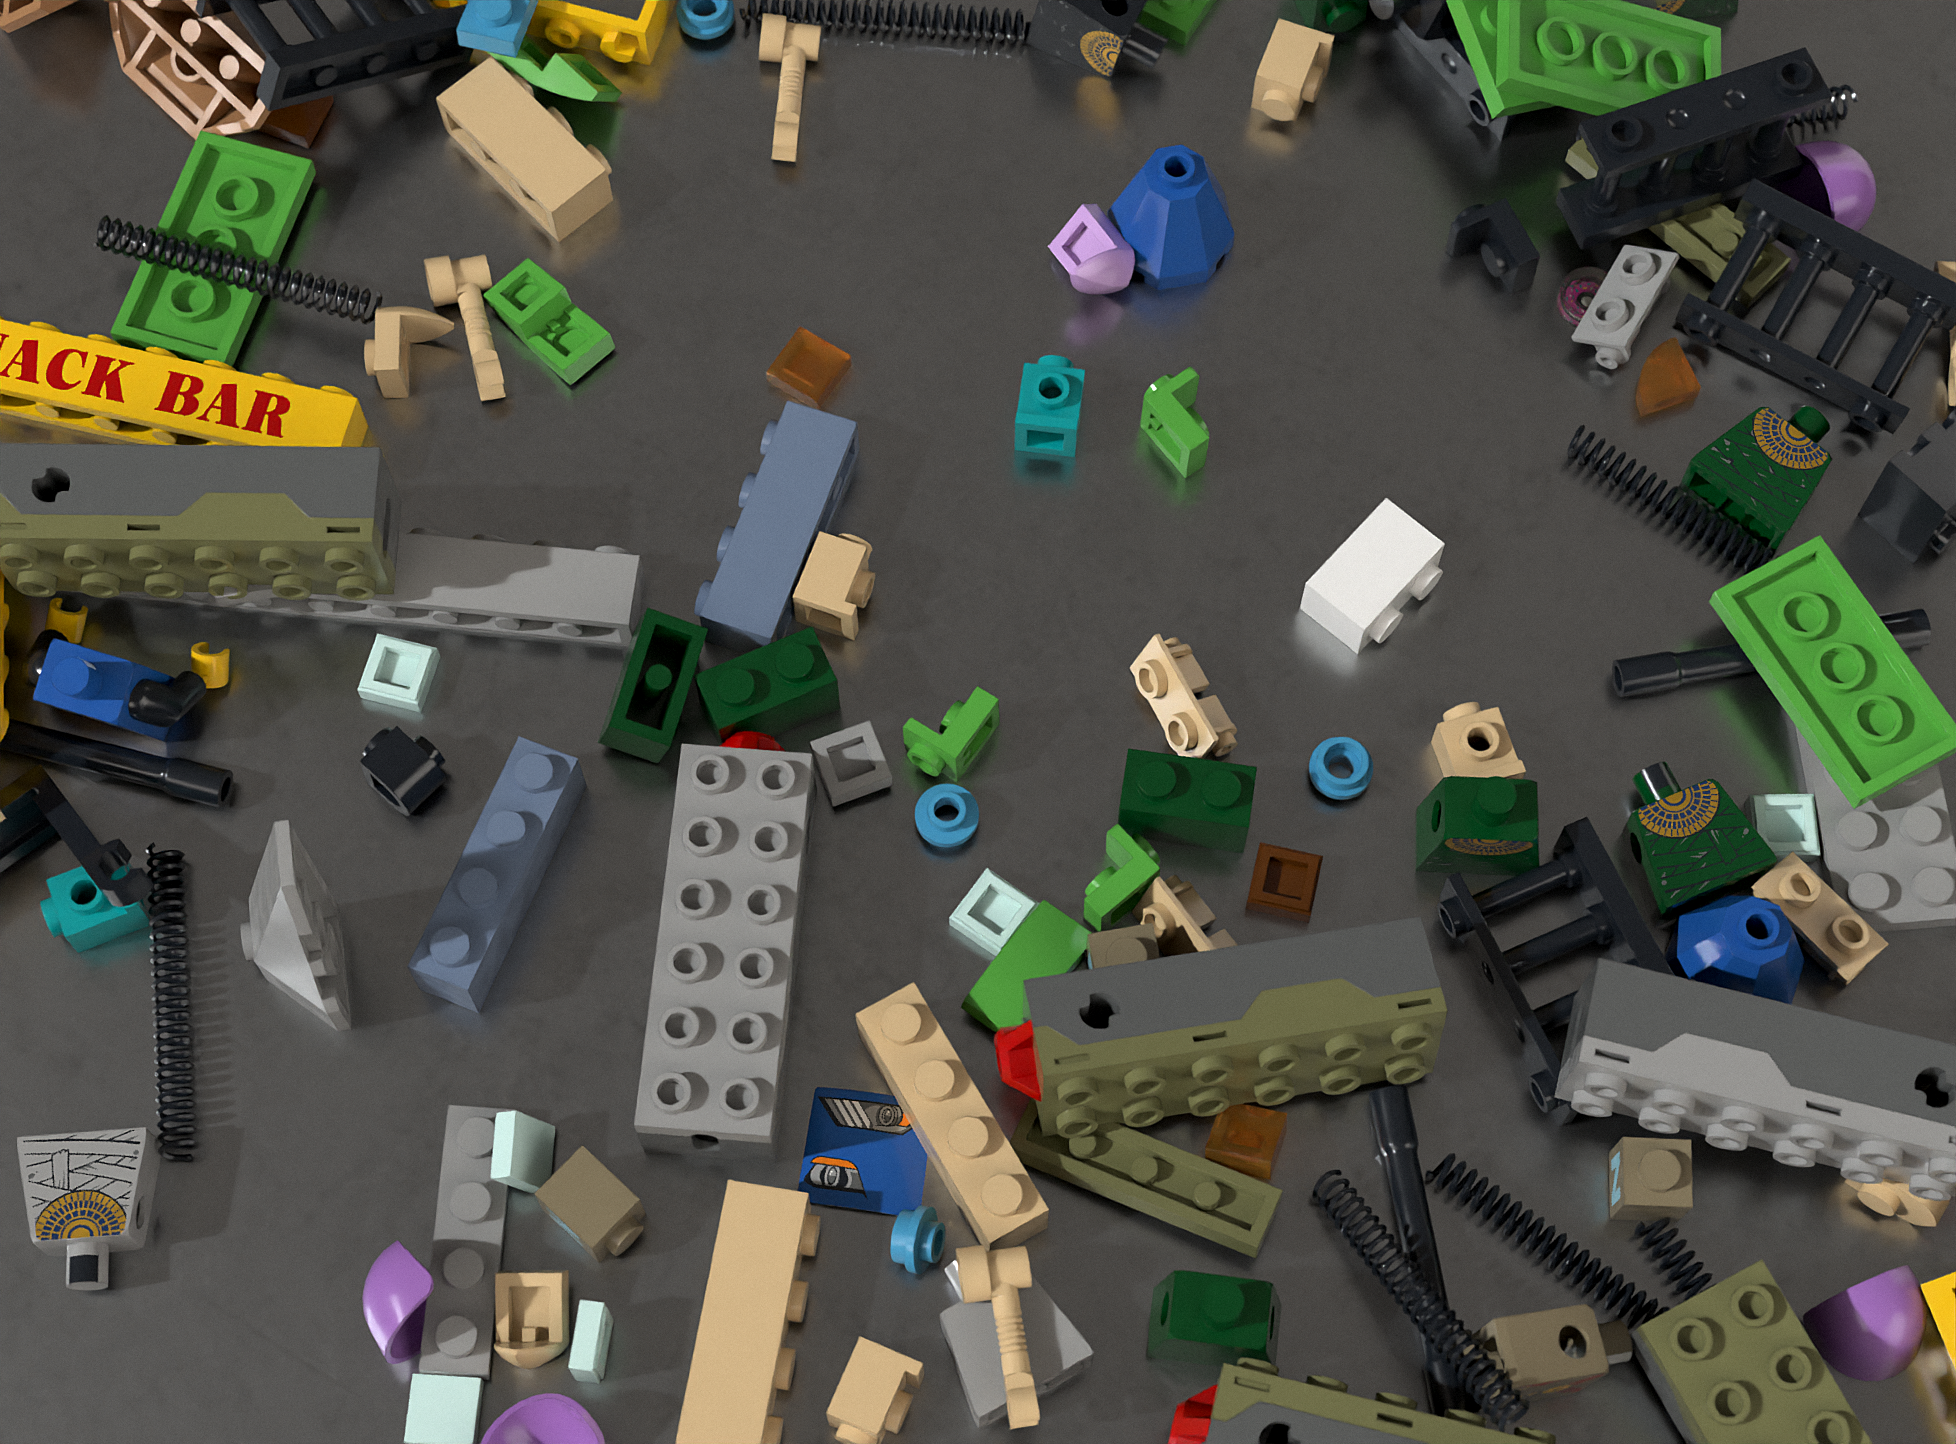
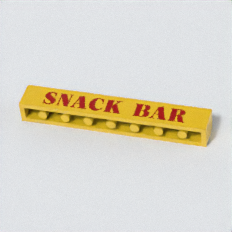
[0,316,368,447]

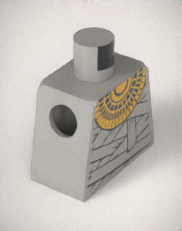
[17,1127,162,1291]

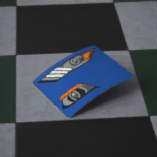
[798,1087,928,1216]

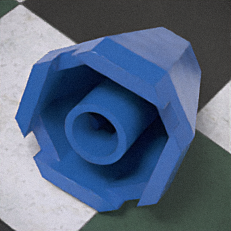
[1107,144,1235,290]
[1664,896,1805,1004]

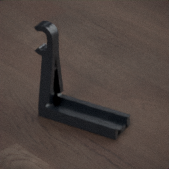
[0,763,154,907]

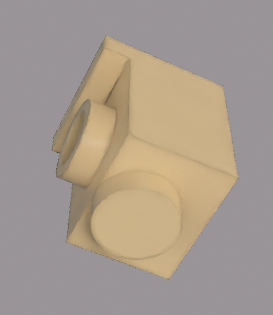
[1251,18,1335,122]
[792,531,875,641]
[1431,702,1526,779]
[826,1336,925,1444]

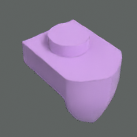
[1048,204,1135,295]

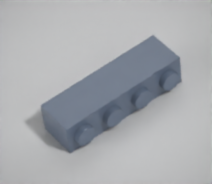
[694,400,860,654]
[407,736,587,1013]

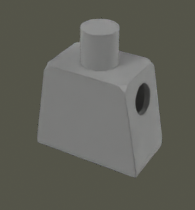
[940,1260,1094,1430]

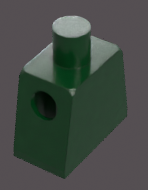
[1146,1270,1282,1367]

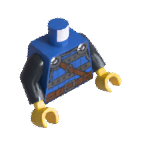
[21,598,230,742]

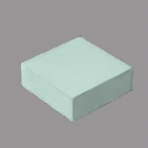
[357,633,441,713]
[1745,794,1821,862]
[949,868,1040,956]
[491,1110,555,1194]
[568,1300,614,1384]
[404,1373,484,1444]

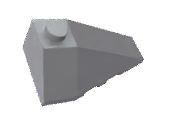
[241,820,352,1032]

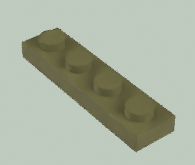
[1565,137,1792,309]
[1009,1098,1283,1258]

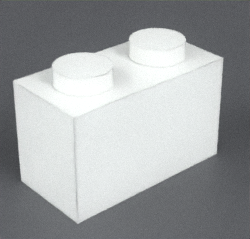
[1300,498,1445,655]

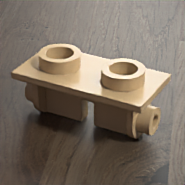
[1130,634,1238,759]
[1751,851,1888,986]
[1132,875,1238,957]

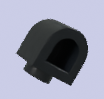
[360,726,446,816]

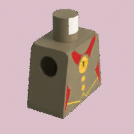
[1461,1304,1632,1415]

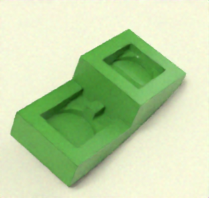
[487,34,622,102]
[483,258,616,385]
[961,900,1092,1032]

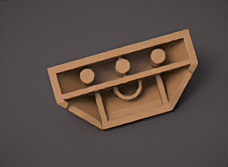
[104,0,271,140]

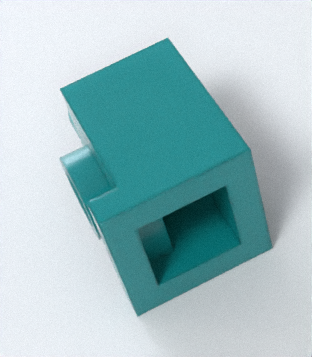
[1014,355,1085,457]
[40,863,151,953]

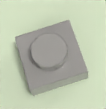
[810,720,893,806]

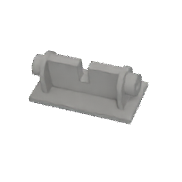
[1571,245,1679,369]

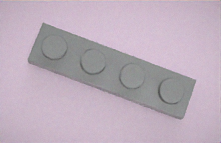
[419,1105,515,1380]

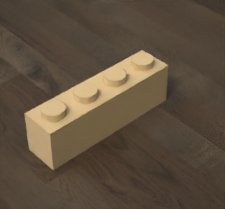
[856,982,1049,1251]
[675,1180,821,1444]

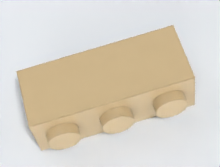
[436,56,613,242]

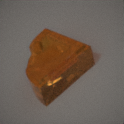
[1636,337,1701,416]

